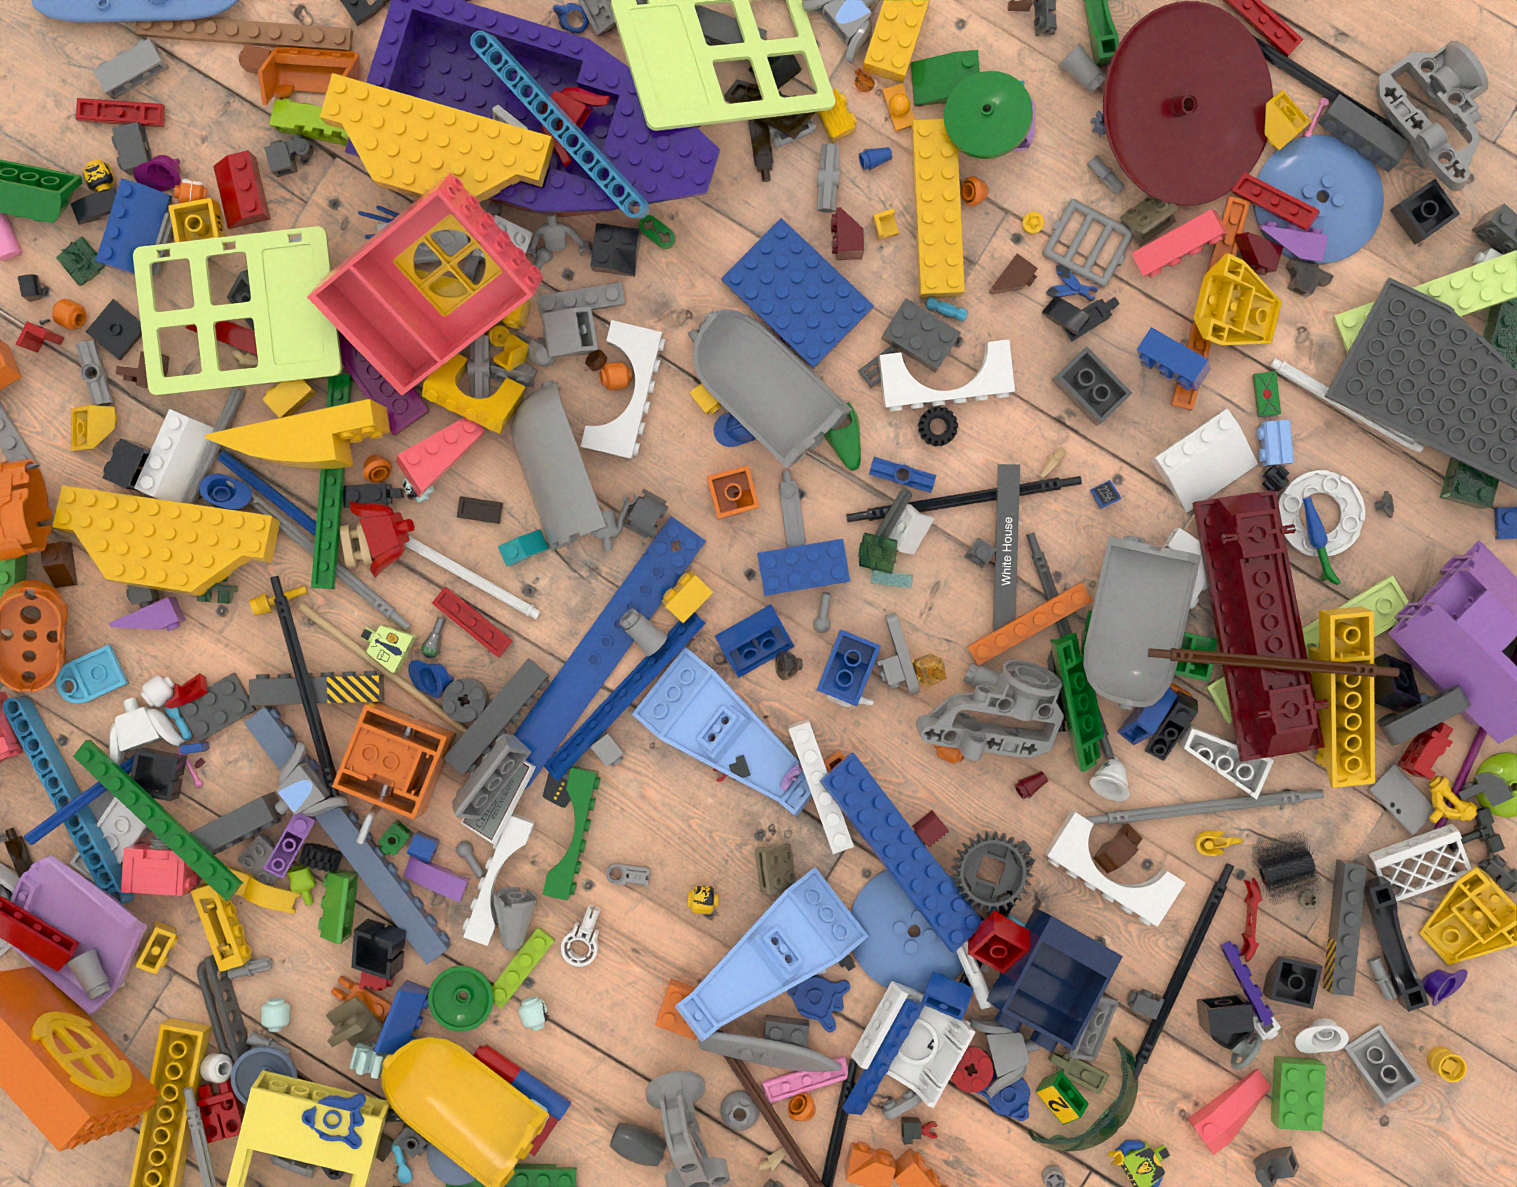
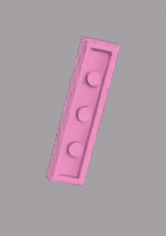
[762,1055,848,1103]

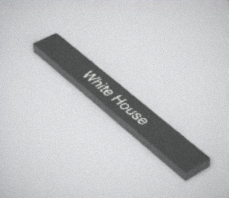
[993,464,1020,631]

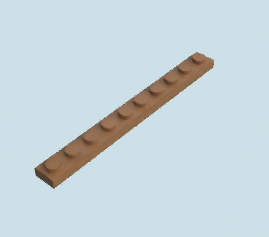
[136,18,353,51]

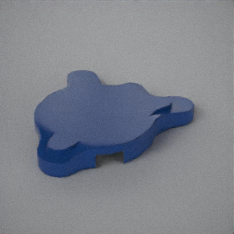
[787,975,850,1033]
[975,1068,1031,1121]
[302,1093,366,1149]

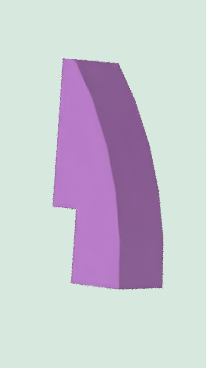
[403,856,470,902]

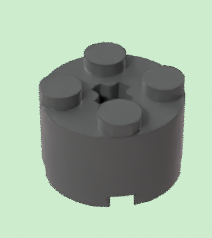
[623,489,669,539]
[442,678,490,722]

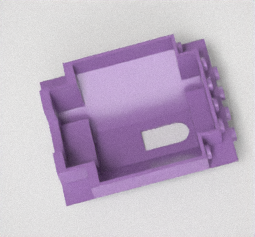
[1388,540,1517,744]

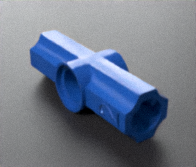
[869,457,936,493]

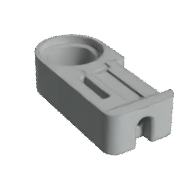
[606,863,650,888]

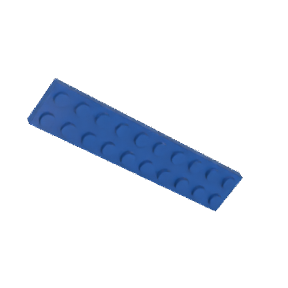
[819,752,983,953]

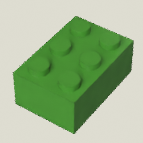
[1271,1056,1326,1131]

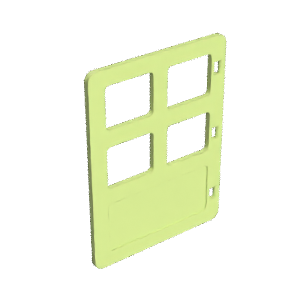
[610,0,836,131]
[133,226,342,395]

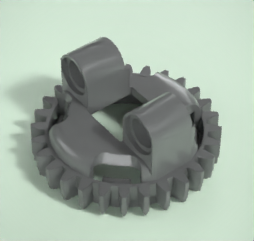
[951,831,1033,913]

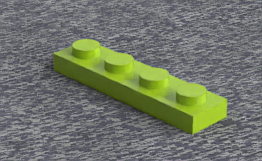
[492,926,555,1009]

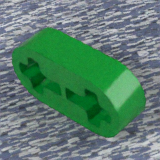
[639,215,675,250]

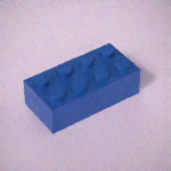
[757,539,850,596]

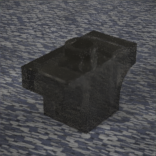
[1285,256,1334,298]

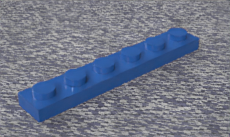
[842,998,924,1115]

